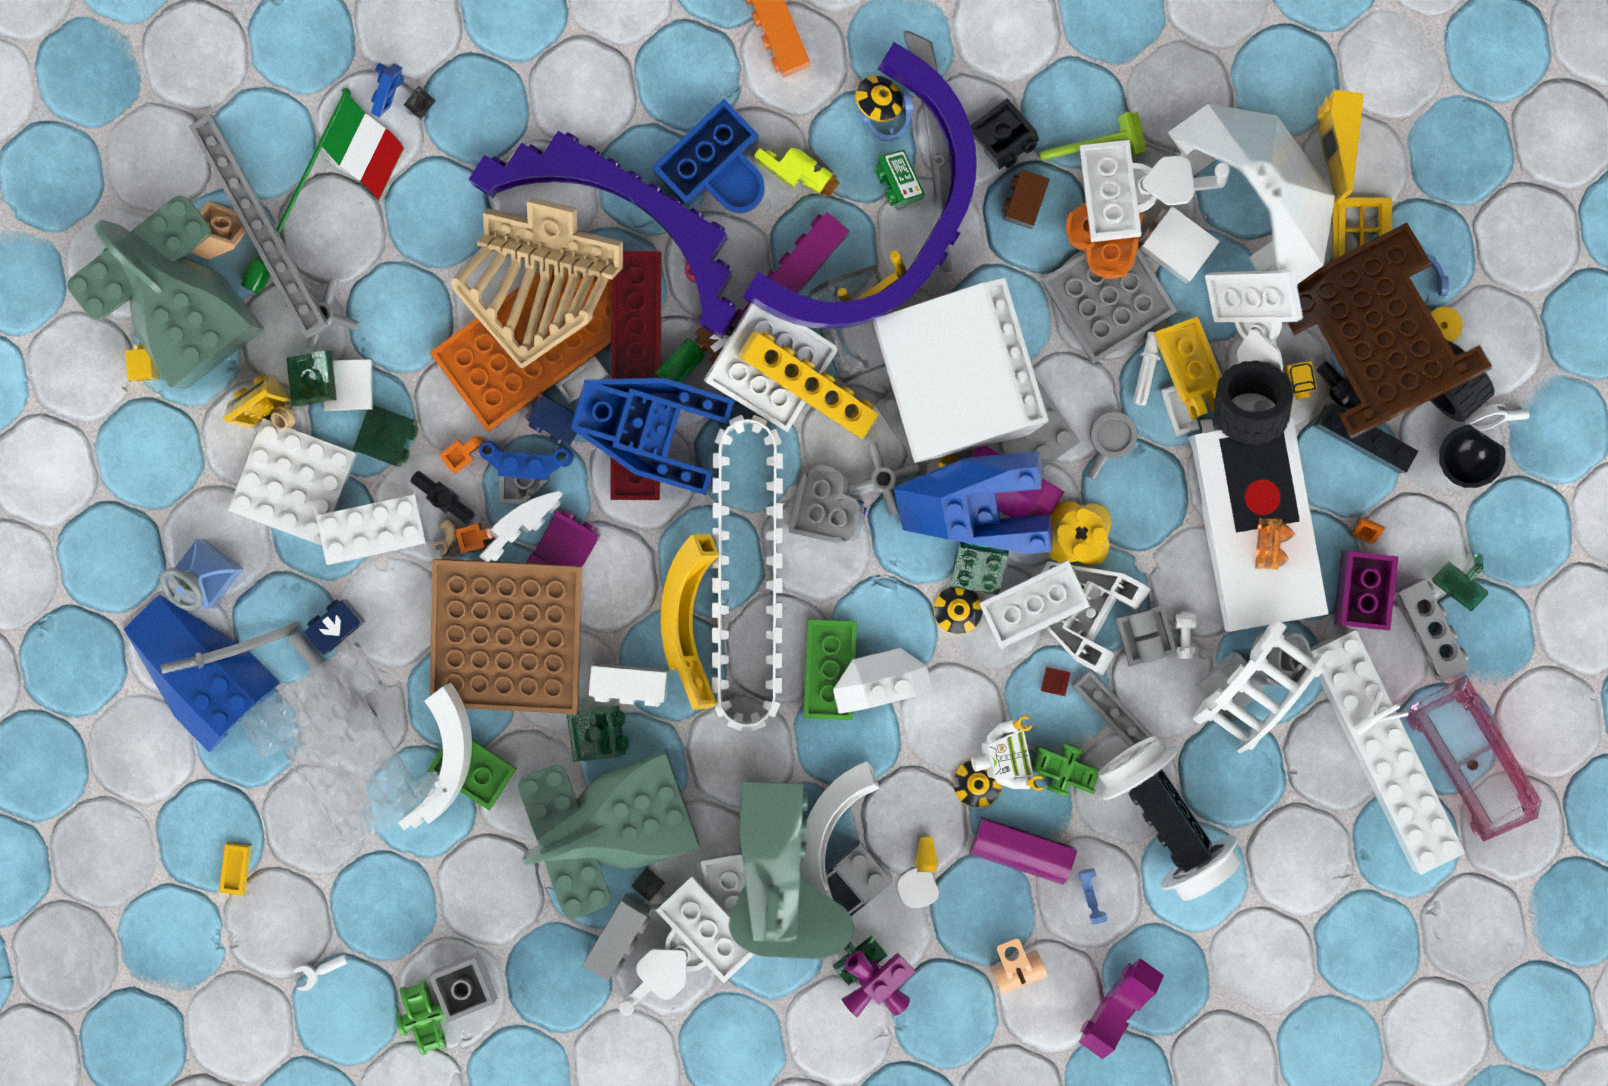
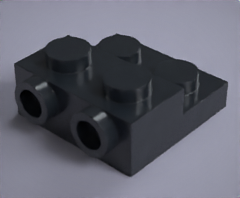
[970,98,1039,170]

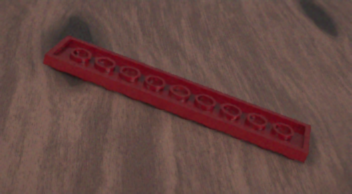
[610,251,661,500]

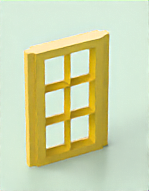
[1332,197,1392,260]

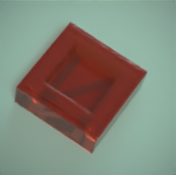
[1040,667,1071,696]

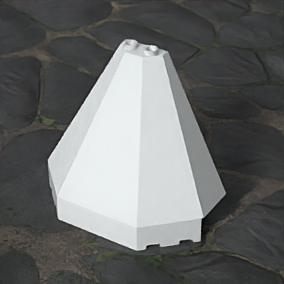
[1168,104,1335,284]

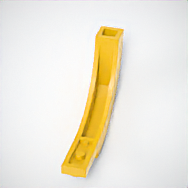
[661,534,720,710]

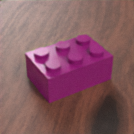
[1334,551,1399,631]

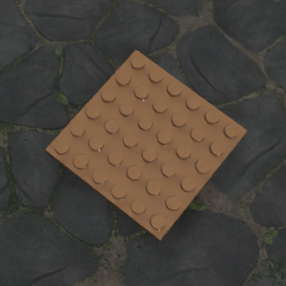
[430,558,583,714]

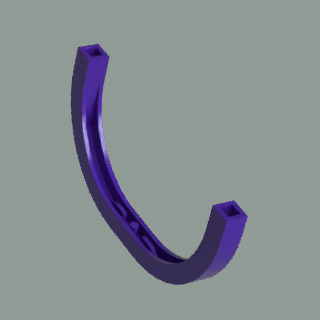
[742,42,977,329]

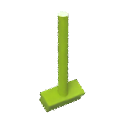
[1039,112,1147,161]

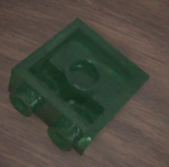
[353,405,419,467]
[566,706,629,762]

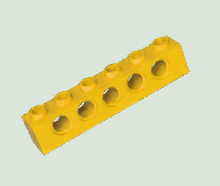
[737,331,879,439]

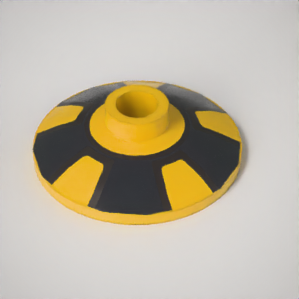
[855,75,903,122]
[934,585,983,634]
[953,759,1002,808]

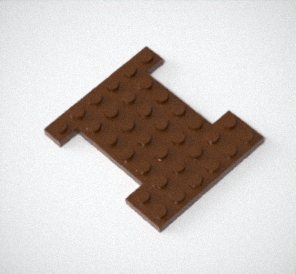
[1287,223,1492,439]

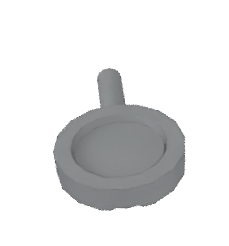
[1087,412,1138,480]

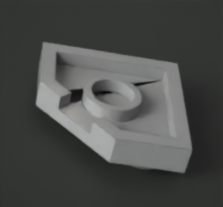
[499,475,550,504]

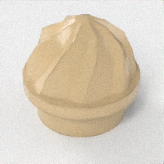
[271,405,297,430]

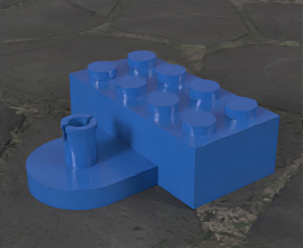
[652,99,765,214]

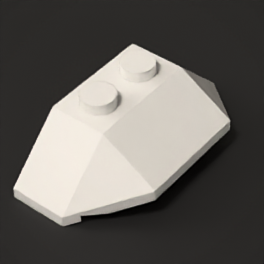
[833,648,933,714]

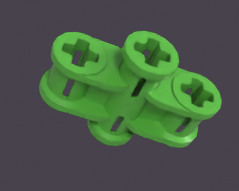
[1031,743,1100,797]
[396,980,447,1056]

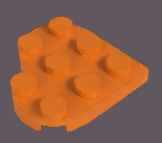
[1066,202,1144,279]

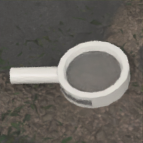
[1464,404,1529,431]

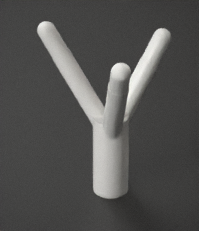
[1353,690,1409,735]

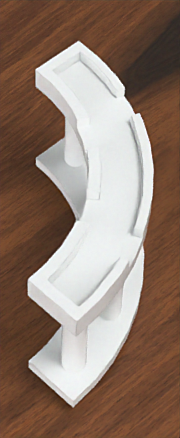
[1192,620,1327,753]

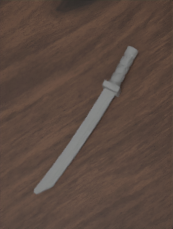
[160,622,298,674]

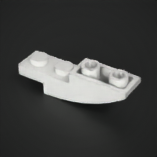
[479,491,563,562]

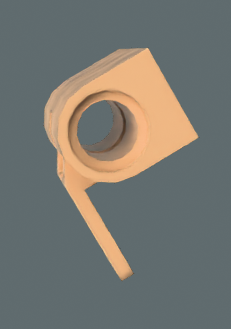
[991,938,1047,994]

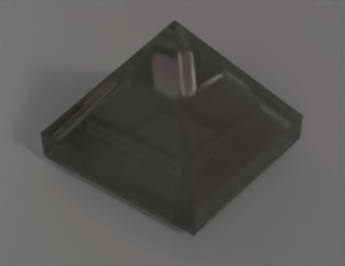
[403,86,436,120]
[631,867,666,902]

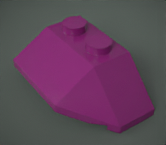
[971,446,1064,518]

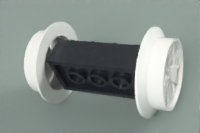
[1098,736,1241,901]

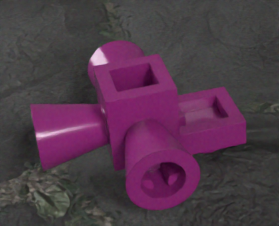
[841,950,916,1018]

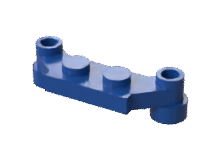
[479,441,574,480]

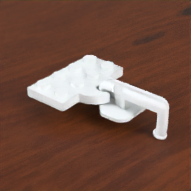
[1079,140,1230,242]
[1205,270,1303,412]
[619,875,755,1016]

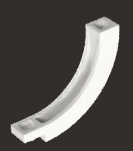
[398,683,472,830]
[800,761,880,899]

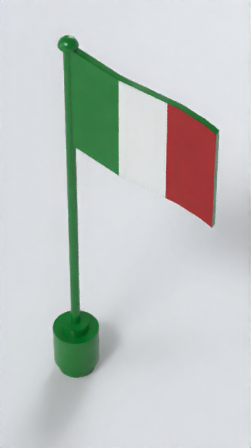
[241,88,404,294]

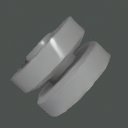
[1250,632,1312,686]

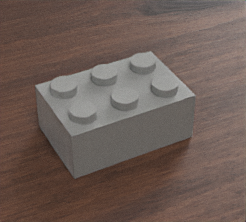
[582,893,651,981]

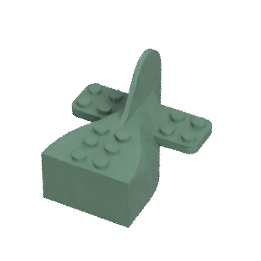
[67,196,264,389]
[518,749,700,919]
[729,782,853,959]

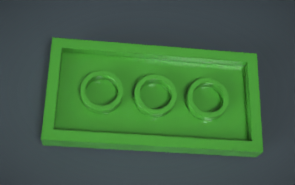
[803,619,857,720]

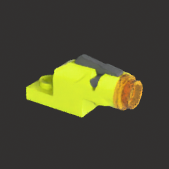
[754,147,840,198]

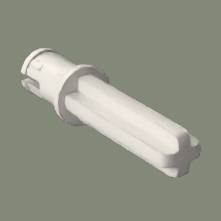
[1133,332,1160,406]

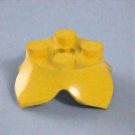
[1047,501,1112,566]

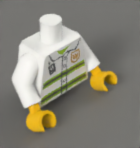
[971,714,1046,791]

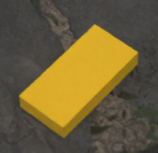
[219,842,252,895]

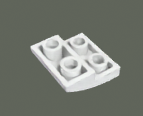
[323,359,373,411]

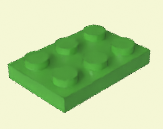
[427,739,517,811]

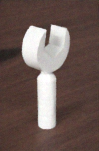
[293,954,348,991]

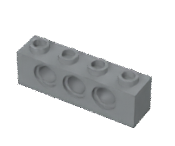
[1394,579,1469,681]

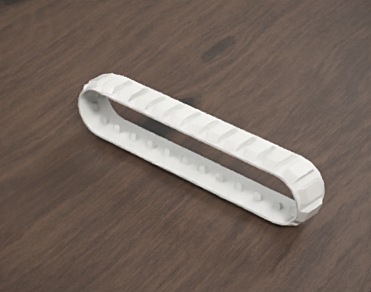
[712,415,783,731]

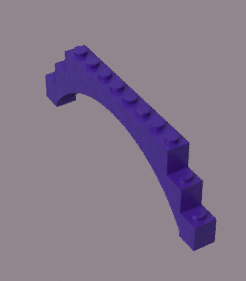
[468,131,738,339]

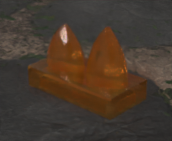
[1255,519,1295,570]

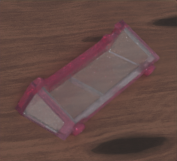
[1407,675,1542,842]

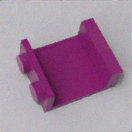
[526,509,601,566]

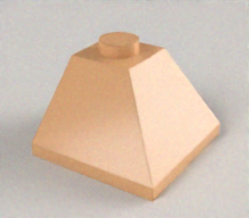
[190,201,246,260]

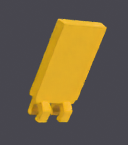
[1153,317,1222,419]

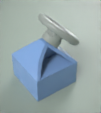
[160,539,243,611]

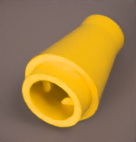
[914,837,939,872]

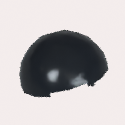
[1439,425,1506,488]

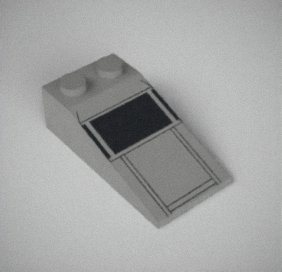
[826,840,893,916]

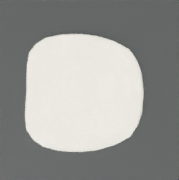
[897,868,939,908]

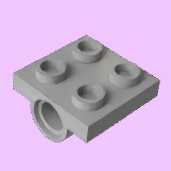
[1115,605,1177,666]

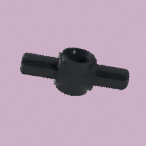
[1316,361,1361,408]
[410,471,475,524]

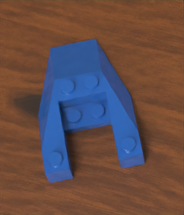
[570,378,735,495]
[894,451,1053,554]

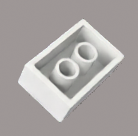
[589,663,669,706]

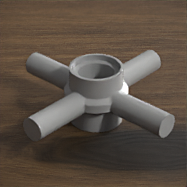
[286,277,360,351]
[847,442,920,516]

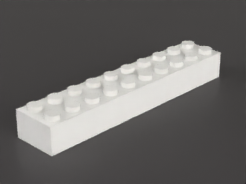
[1310,629,1465,875]

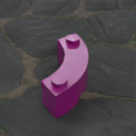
[1079,958,1164,1059]

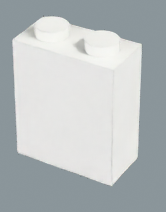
[1139,206,1220,284]

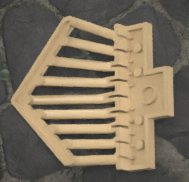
[451,197,623,368]

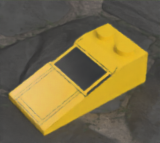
[1316,89,1364,204]
[223,374,292,428]

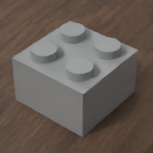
[428,952,498,1023]

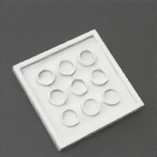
[703,303,839,432]
[228,418,357,545]

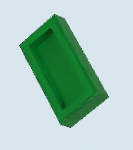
[656,338,705,383]

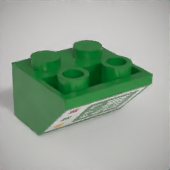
[874,149,925,210]

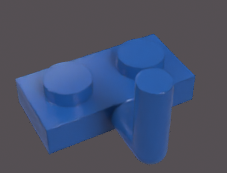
[371,63,404,118]

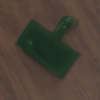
[1432,554,1488,612]
[833,935,888,986]

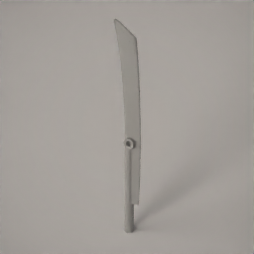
[904,31,952,272]

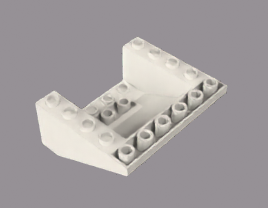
[873,278,1049,463]

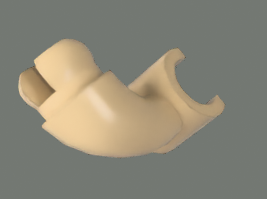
[433,518,457,557]

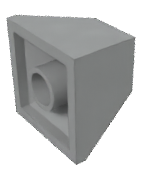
[1197,651,1266,721]

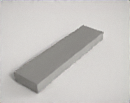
[1071,669,1153,747]

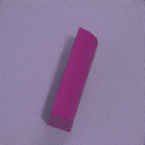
[969,817,1078,885]

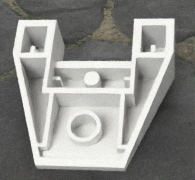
[1041,561,1150,676]

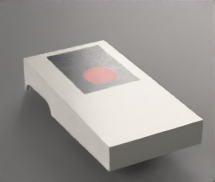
[1188,411,1329,632]

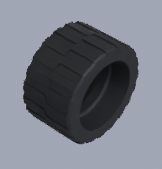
[1429,341,1495,422]
[1214,360,1294,445]

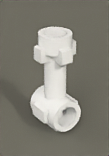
[1174,612,1196,659]

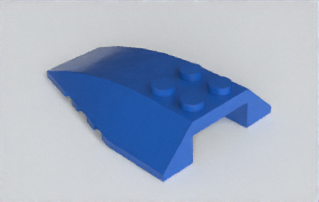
[124,595,280,752]

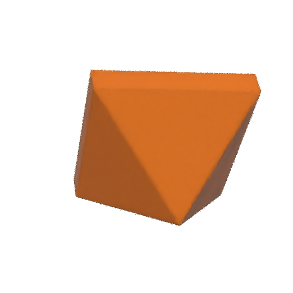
[1351,518,1385,544]

